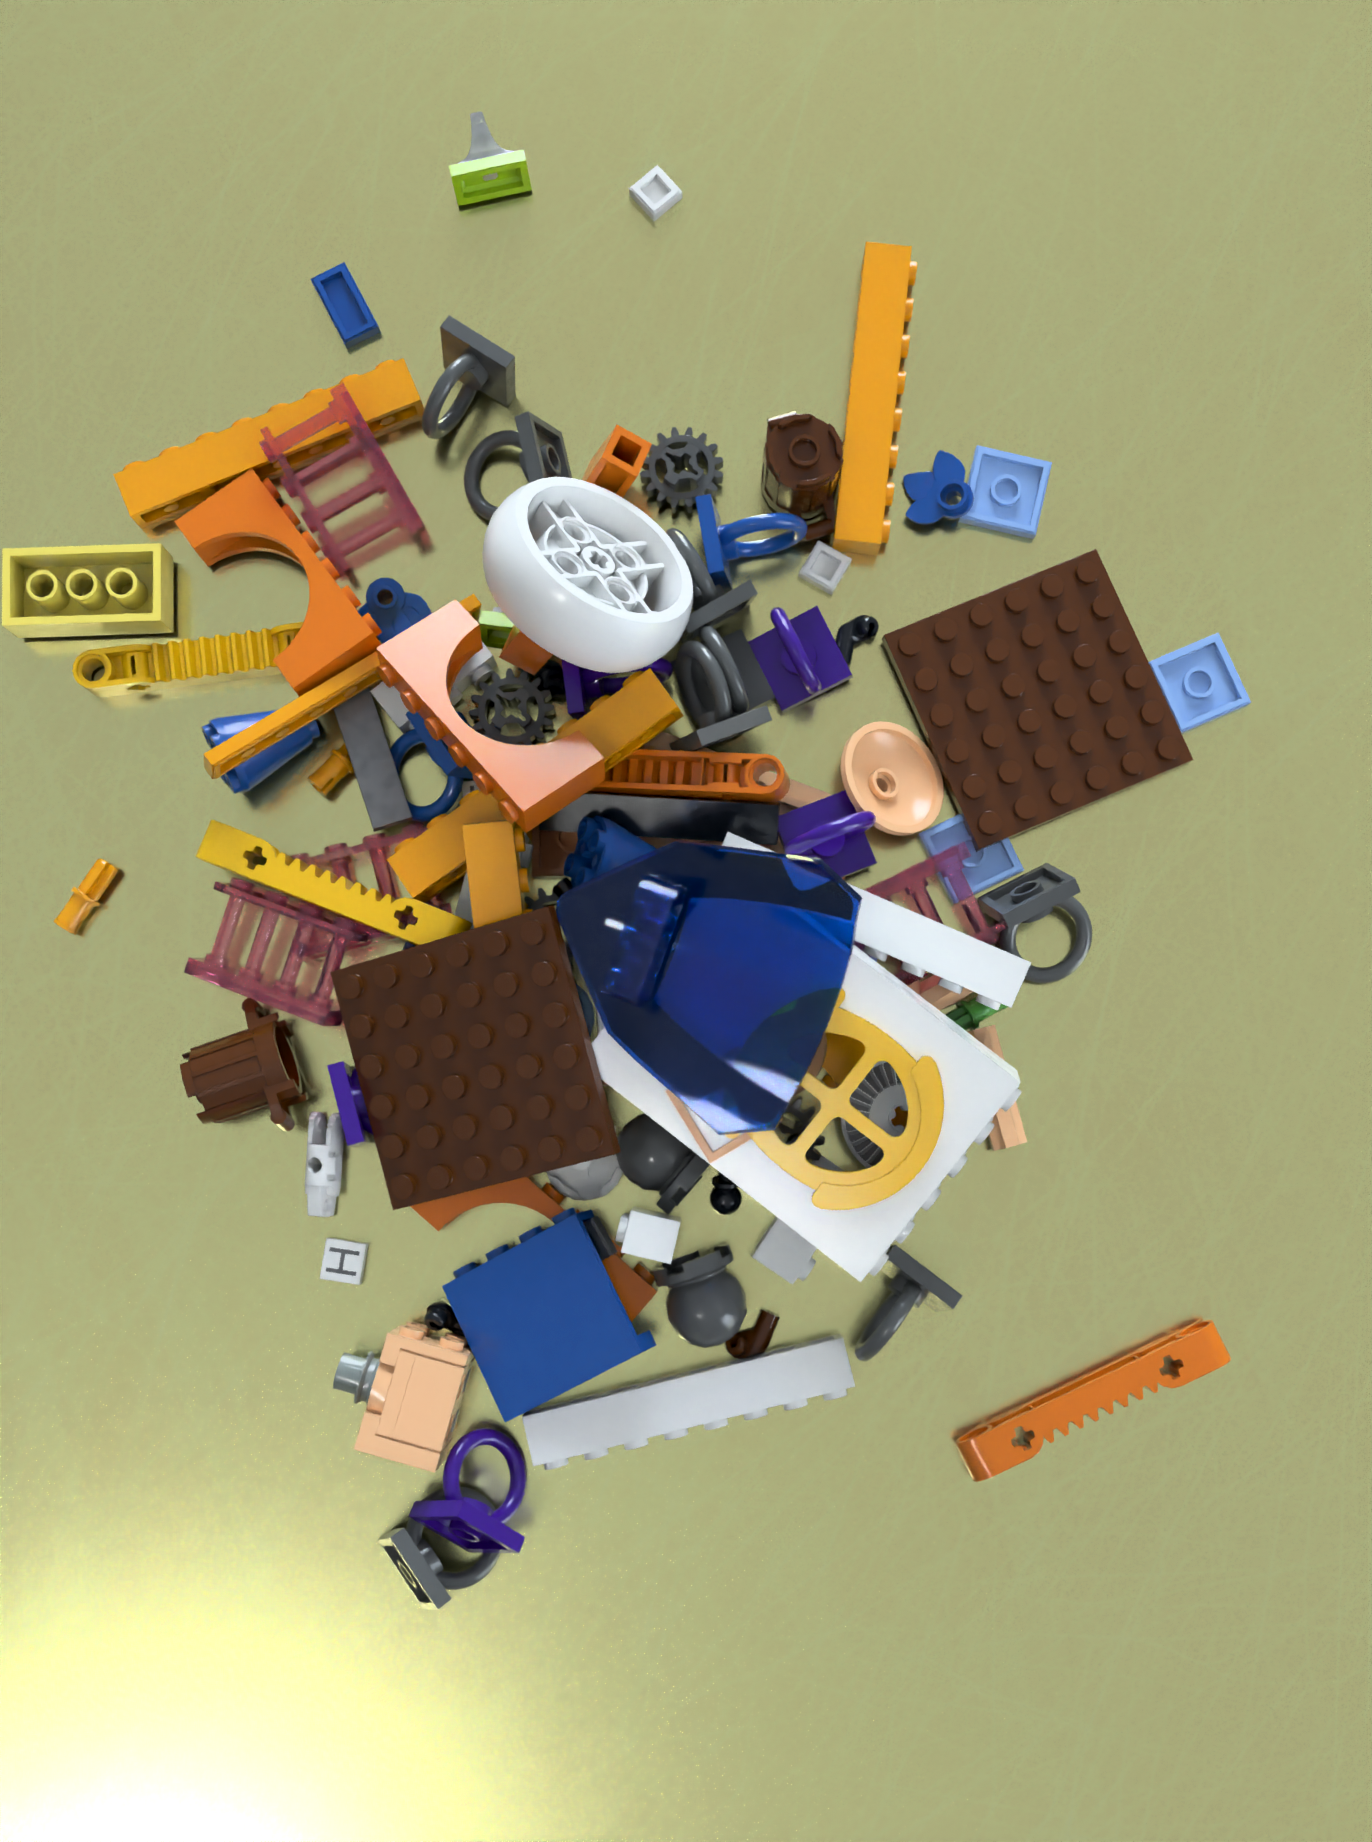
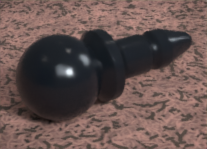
[710,1172,742,1215]

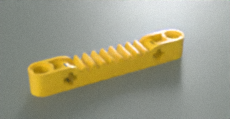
[72,622,303,697]
[195,819,473,946]

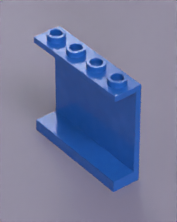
[442,1207,657,1422]

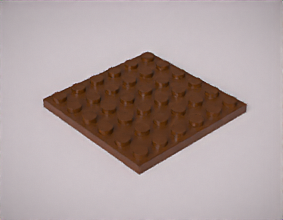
[882,549,1193,852]
[330,906,621,1210]

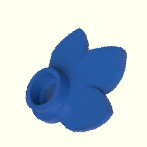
[903,450,974,525]
[358,578,432,644]

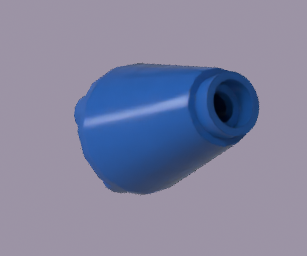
[201,710,320,794]
[564,816,662,892]

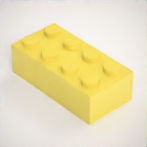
[2,543,174,638]

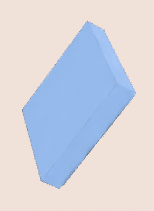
[958,445,1052,539]
[1149,633,1251,734]
[917,814,1024,905]

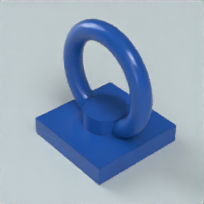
[695,494,807,593]
[390,711,473,822]

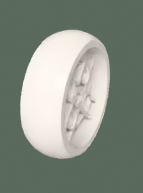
[482,477,693,673]

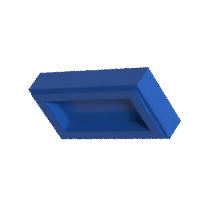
[311,262,381,349]

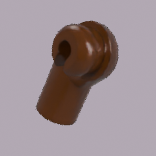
[725,1309,780,1359]

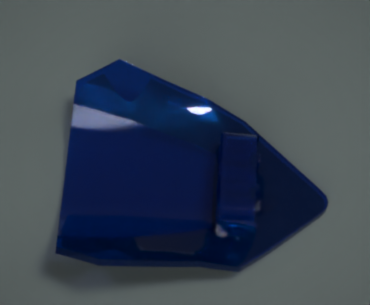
[556,840,862,1135]

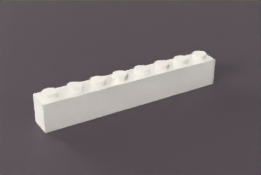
[720,832,1031,1010]
[522,1334,855,1470]

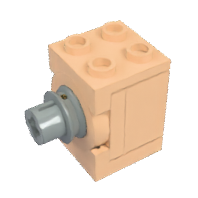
[333,1321,474,1473]

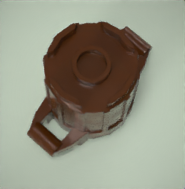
[761,411,844,541]
[180,998,308,1132]

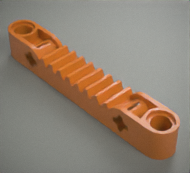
[590,749,790,802]
[955,1320,1231,1482]

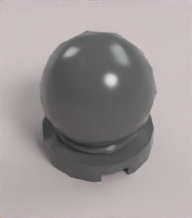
[616,1113,710,1215]
[652,1243,747,1348]

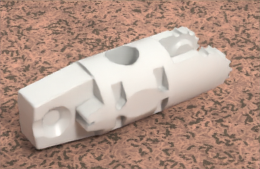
[305,1111,344,1217]

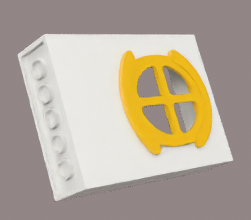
[592,897,1021,1282]

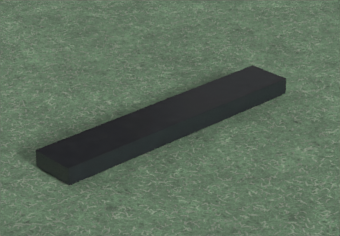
[539,791,780,845]

